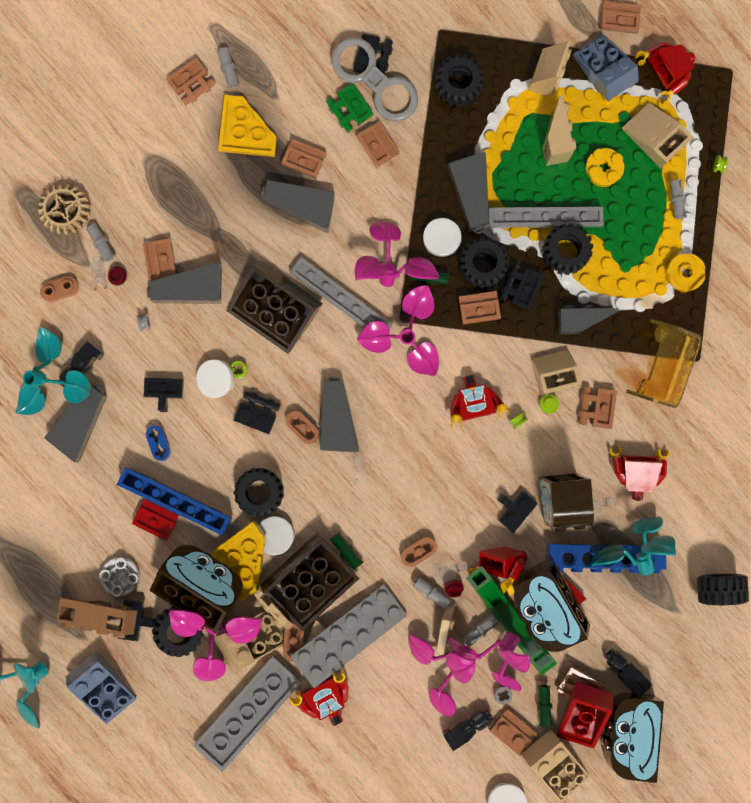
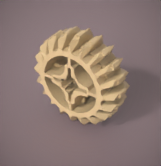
[38,184,90,235]

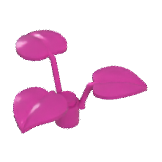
[354,221,439,287]
[357,286,439,376]
[169,610,261,682]
[448,631,530,692]
[408,634,476,717]

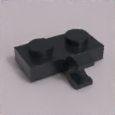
[143,378,184,412]
[497,491,538,533]
[118,599,156,641]

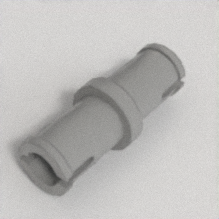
[217,47,239,88]
[669,179,687,220]
[86,224,115,262]
[413,576,451,609]
[462,613,499,648]

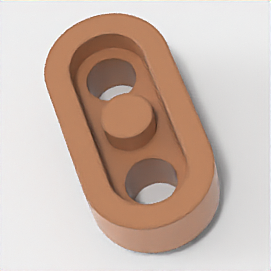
[40,276,79,302]
[286,411,319,444]
[401,537,437,567]
[283,622,304,662]

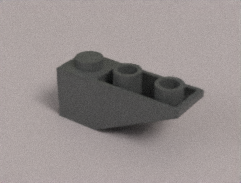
[558,305,619,334]

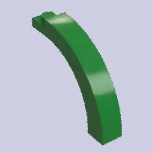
[466,566,557,676]

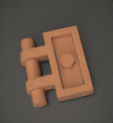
[166,57,216,106]
[578,387,617,429]

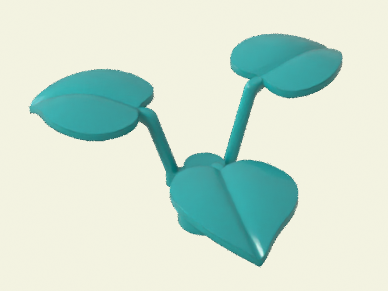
[15,327,91,415]
[591,516,676,576]
[0,661,49,729]

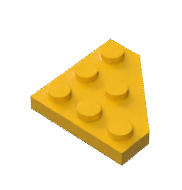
[218,95,277,157]
[209,521,266,602]

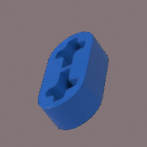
[146,426,171,461]

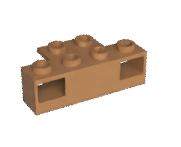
[57,598,137,638]

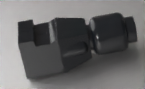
[59,341,104,387]
[604,649,652,696]
[442,709,493,751]

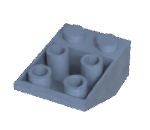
[573,34,639,101]
[65,651,137,724]

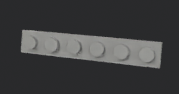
[488,207,604,228]
[290,257,392,329]

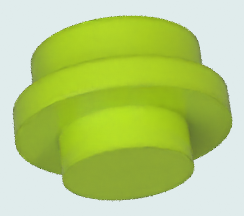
[540,394,559,414]

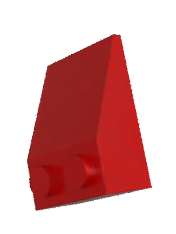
[556,682,614,749]

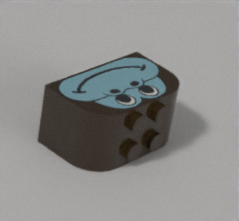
[538,473,594,532]
[150,545,243,633]
[514,558,591,652]
[601,692,664,783]

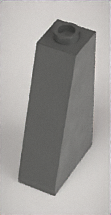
[447,152,489,232]
[261,180,335,233]
[147,263,222,304]
[320,377,359,453]
[44,384,107,463]

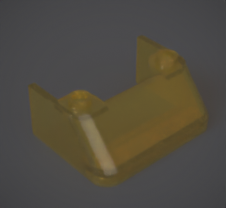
[626,319,701,408]

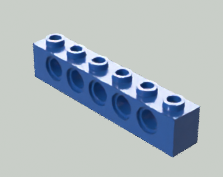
[116,467,233,535]
[546,544,666,573]

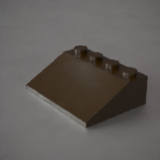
[227,261,323,354]
[260,532,360,631]

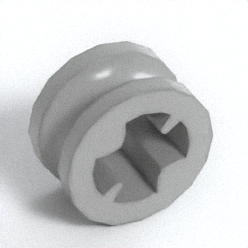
[137,313,150,331]
[494,686,512,705]

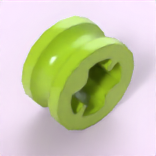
[713,155,728,174]
[230,361,248,379]
[509,412,528,430]

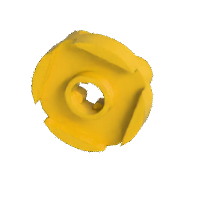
[585,148,624,187]
[665,254,705,293]

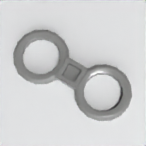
[332,37,418,122]

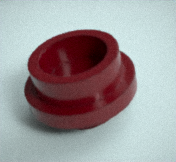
[108,267,127,286]
[444,580,464,598]

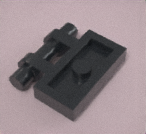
[353,33,393,75]
[499,264,544,311]
[233,391,281,435]

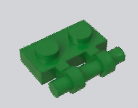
[326,83,373,133]

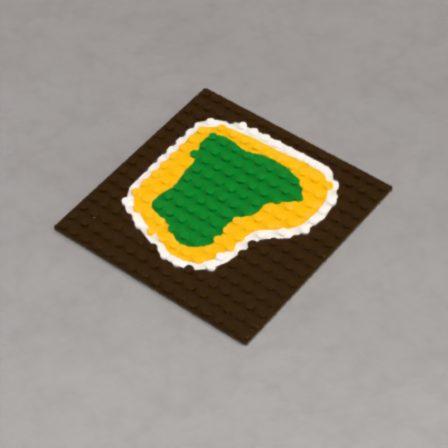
[399,30,733,362]

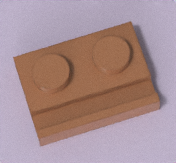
[600,1,641,34]
[356,121,400,168]
[281,139,327,179]
[143,238,177,281]
[458,291,501,325]
[557,665,606,697]
[489,708,538,756]

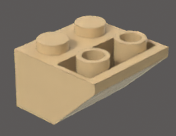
[531,350,582,396]

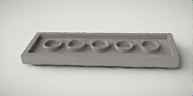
[290,584,407,688]
[193,656,302,772]

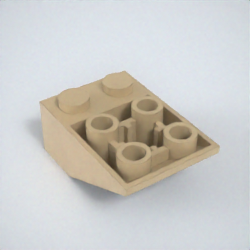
[529,41,572,97]
[542,95,576,166]
[622,103,693,169]
[214,611,284,673]
[521,729,590,802]

